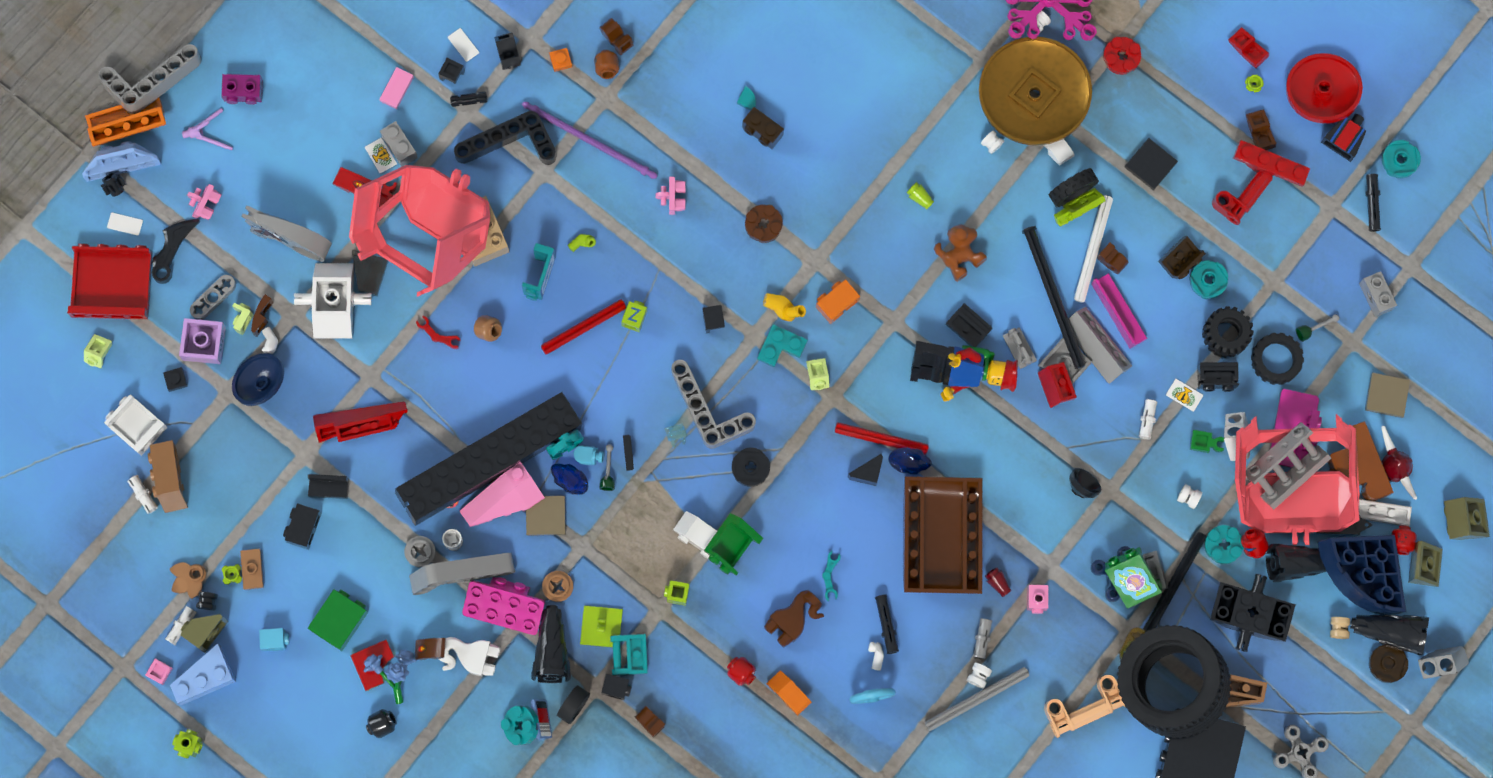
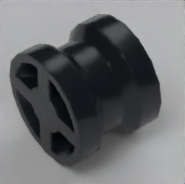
[196,592,218,610]

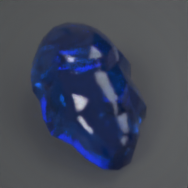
[888,447,932,474]
[551,464,588,495]

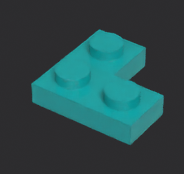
[757,324,808,367]

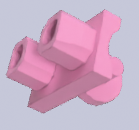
[655,177,685,215]
[187,184,221,220]

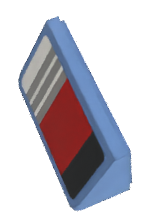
[531,699,552,741]

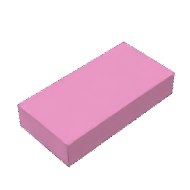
[379,67,414,109]

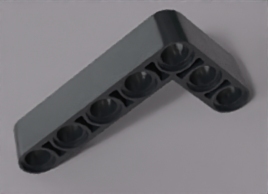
[454,111,556,165]

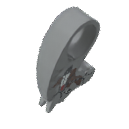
[242,205,332,262]

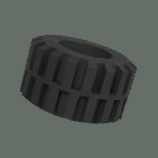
[1202,306,1254,358]

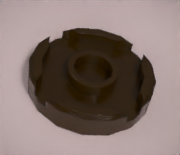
[1369,644,1409,683]

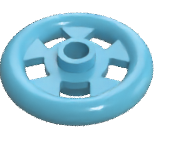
[849,688,896,704]

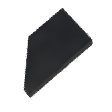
[623,435,634,471]

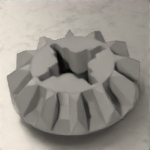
[404,536,436,567]

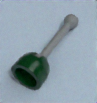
[1296,314,1339,342]
[599,444,615,491]

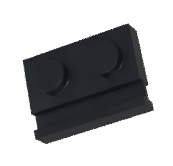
[945,303,993,347]

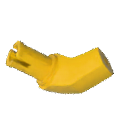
[763,293,806,321]

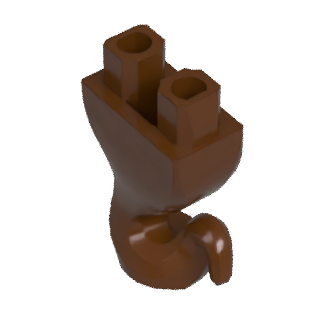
[764,590,824,647]

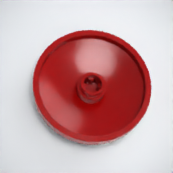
[1286,53,1363,123]

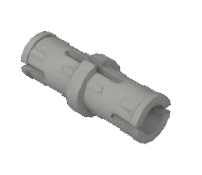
[973,618,992,659]

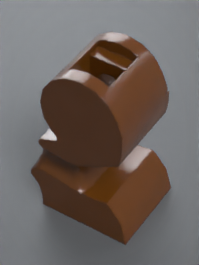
[599,18,634,56]

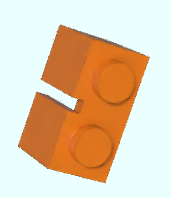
[816,279,860,324]

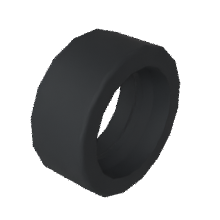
[557,685,590,724]

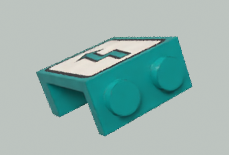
[522,243,556,301]

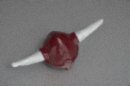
[1381,426,1417,500]

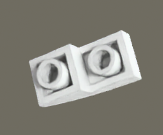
[1044,139,1075,166]

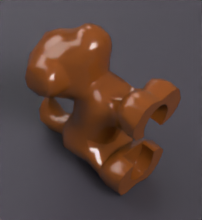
[934,224,987,282]

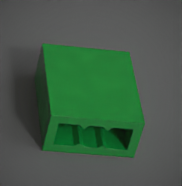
[307,589,368,651]

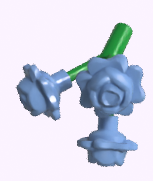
[364,650,416,704]

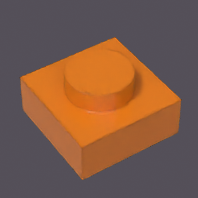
[549,48,572,72]

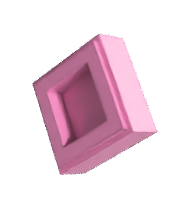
[145,658,173,685]

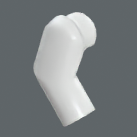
[262,327,278,354]
[868,642,884,671]

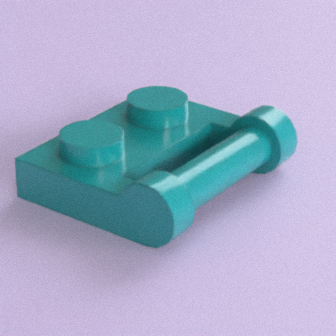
[610,634,648,675]

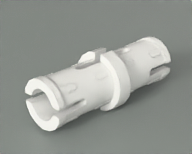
[1139,399,1158,440]
[127,475,158,514]
[165,606,197,646]

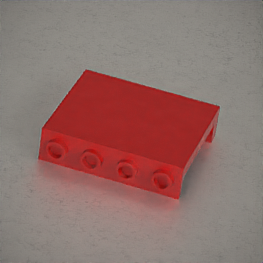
[67,244,152,319]

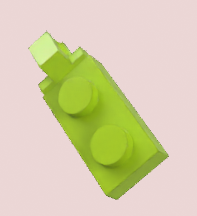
[1054,188,1106,227]

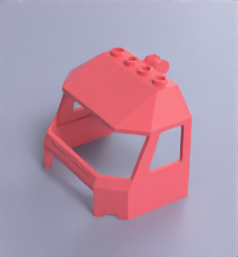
[349,165,490,297]
[1235,414,1359,545]

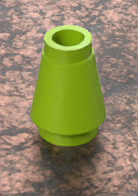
[906,182,934,210]

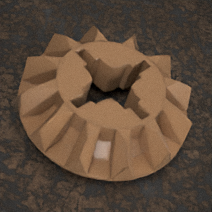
[542,571,573,602]

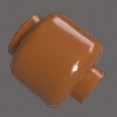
[594,50,619,79]

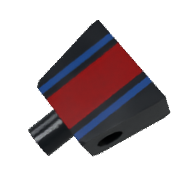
[1321,114,1366,162]

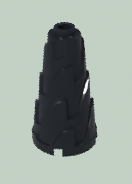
[1266,544,1327,582]
[531,605,571,683]
[1350,614,1429,656]

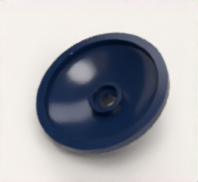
[232,353,284,406]

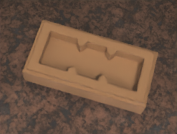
[240,549,264,590]

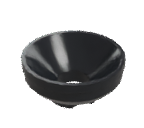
[1069,468,1101,498]

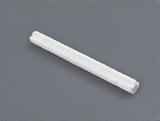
[1074,195,1113,303]

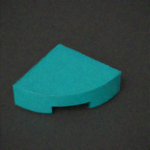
[737,86,756,111]

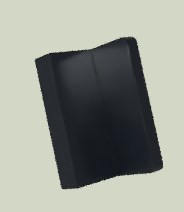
[308,474,349,499]

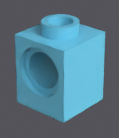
[259,628,289,651]

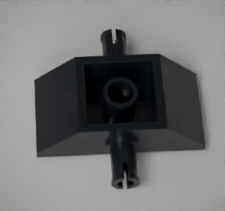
[1210,574,1296,652]

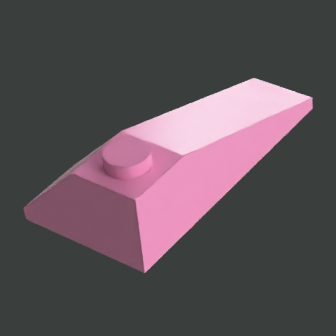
[459,462,545,527]

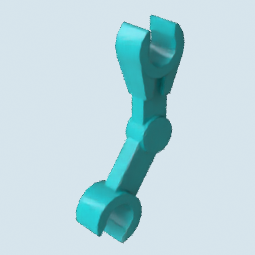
[822,551,841,602]

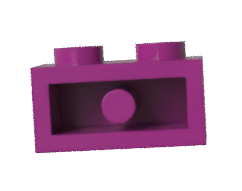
[221,74,263,105]

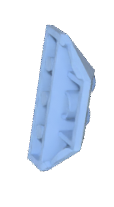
[82,142,161,182]

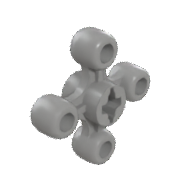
[1273,725,1329,778]

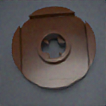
[745,205,783,243]

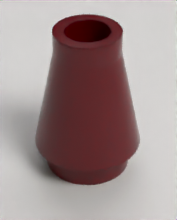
[985,567,1012,597]

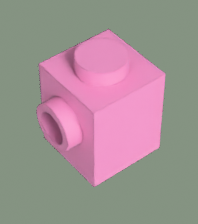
[1027,585,1048,614]

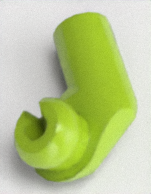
[567,234,596,252]

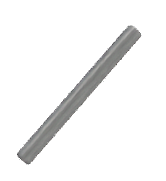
[925,667,1029,731]

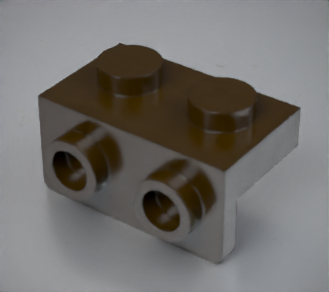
[1158,236,1206,279]

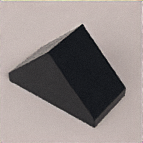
[848,454,883,486]

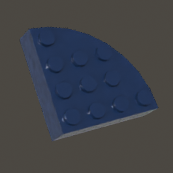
[1317,535,1406,615]

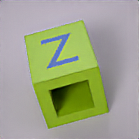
[621,301,647,333]

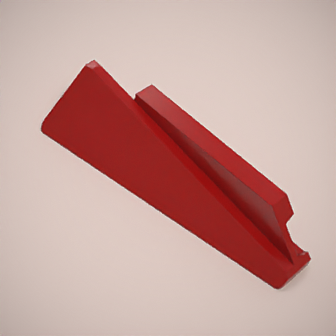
[313,401,408,443]

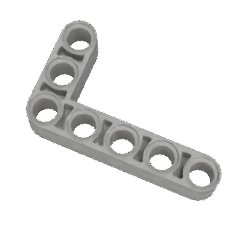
[99,44,201,114]
[671,360,756,449]
[409,553,515,595]

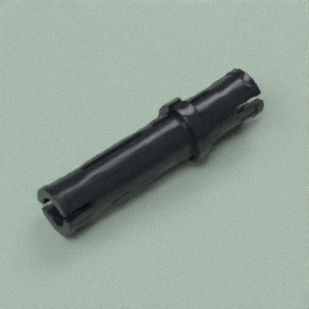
[1365,174,1381,232]
[875,595,899,654]

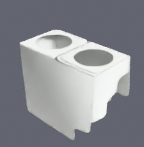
[1224,412,1250,461]

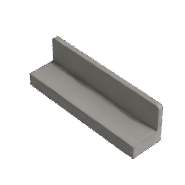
[1069,307,1132,383]

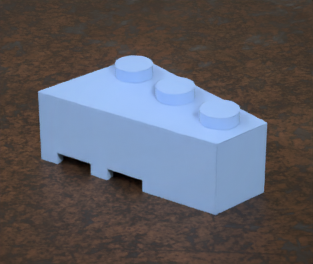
[170,643,236,706]

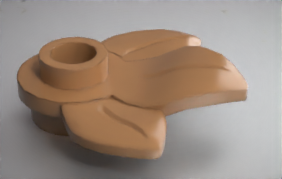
[170,562,206,599]

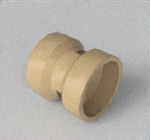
[1330,617,1350,639]

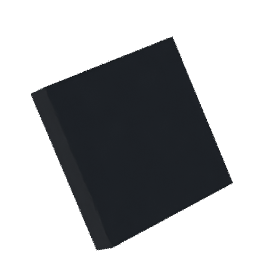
[1125,138,1178,191]

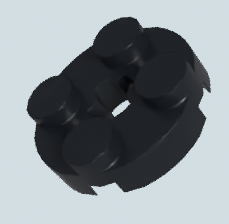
[732,448,770,487]

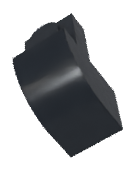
[494,32,521,70]

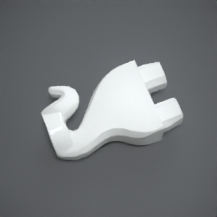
[439,637,501,677]

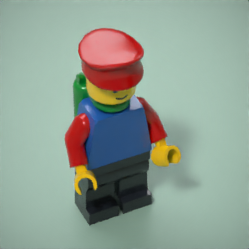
[910,341,1018,402]

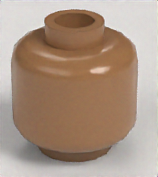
[474,315,502,342]

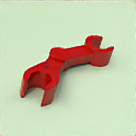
[416,316,461,349]

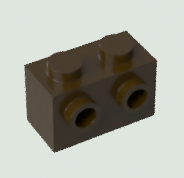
[742,107,784,149]

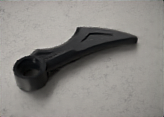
[152,219,200,284]

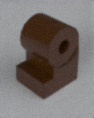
[1097,242,1129,274]
[635,706,666,738]

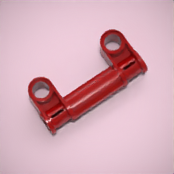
[1212,164,1273,225]

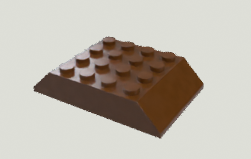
[903,476,982,594]

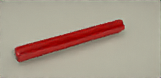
[541,299,626,354]
[835,422,929,455]

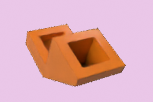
[766,670,812,716]

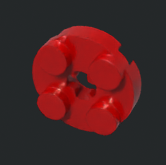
[1103,37,1141,75]

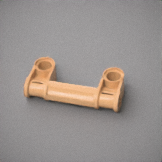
[1044,675,1125,738]

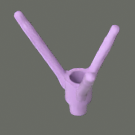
[182,108,233,150]

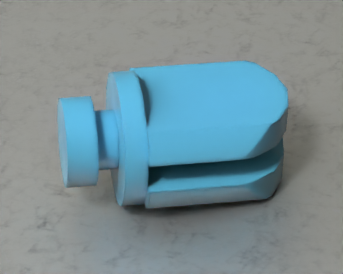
[574,445,604,465]

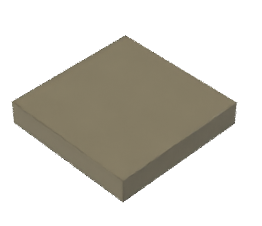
[1365,372,1410,418]
[526,496,566,536]

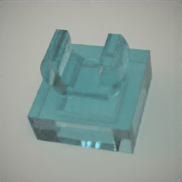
[664,423,687,447]

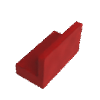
[1038,362,1077,408]

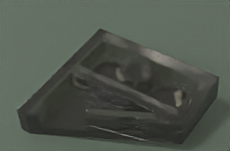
[352,250,388,296]

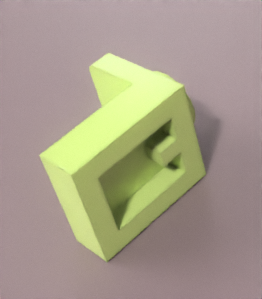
[232,303,254,335]
[84,334,112,368]
[806,358,829,390]

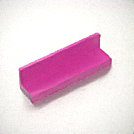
[1091,274,1147,349]

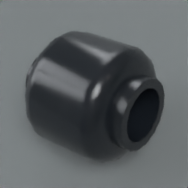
[366,709,397,738]

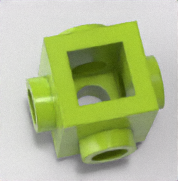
[172,729,203,759]

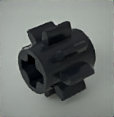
[101,173,126,197]

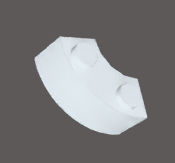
[673,511,717,560]

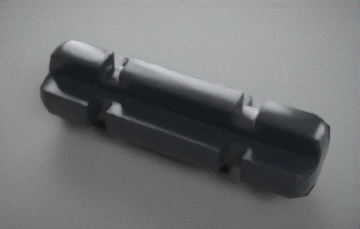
[450,92,487,107]

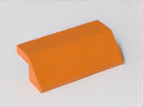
[85,97,166,147]

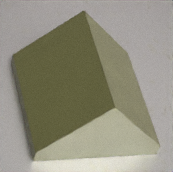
[1408,541,1443,587]

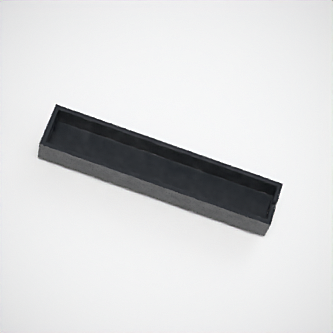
[395,392,582,526]

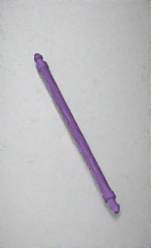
[522,102,658,179]

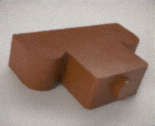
[1327,421,1394,501]

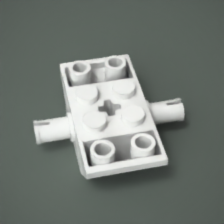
[294,263,372,339]

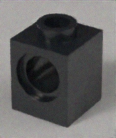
[601,674,632,700]

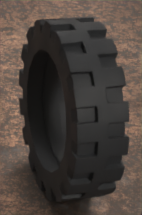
[1048,168,1099,207]
[1251,333,1304,385]

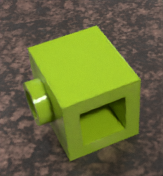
[664,580,690,606]

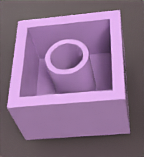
[179,318,226,364]

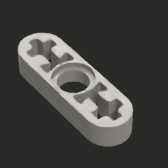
[190,275,236,320]

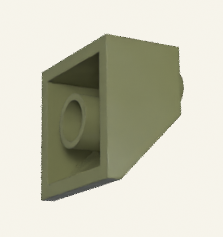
[1444,497,1490,540]
[180,614,228,653]

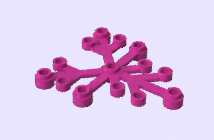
[1006,0,1097,41]

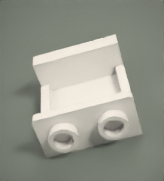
[104,394,168,456]

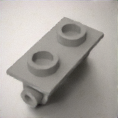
[1003,327,1037,369]

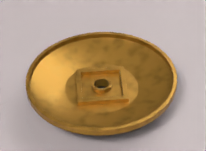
[979,37,1092,145]

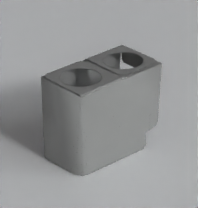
[1418,646,1469,679]

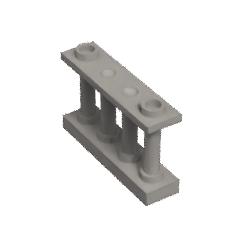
[1246,422,1331,510]

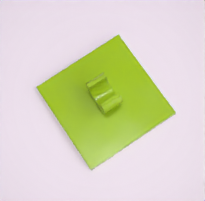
[580,606,623,648]

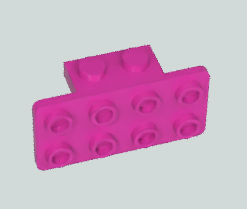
[1270,389,1322,468]
[462,577,545,635]

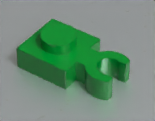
[1189,430,1224,453]

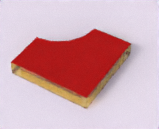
[350,640,394,692]

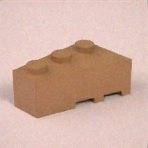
[148,440,188,513]
[1226,674,1267,708]

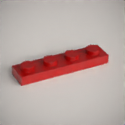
[1233,140,1310,187]

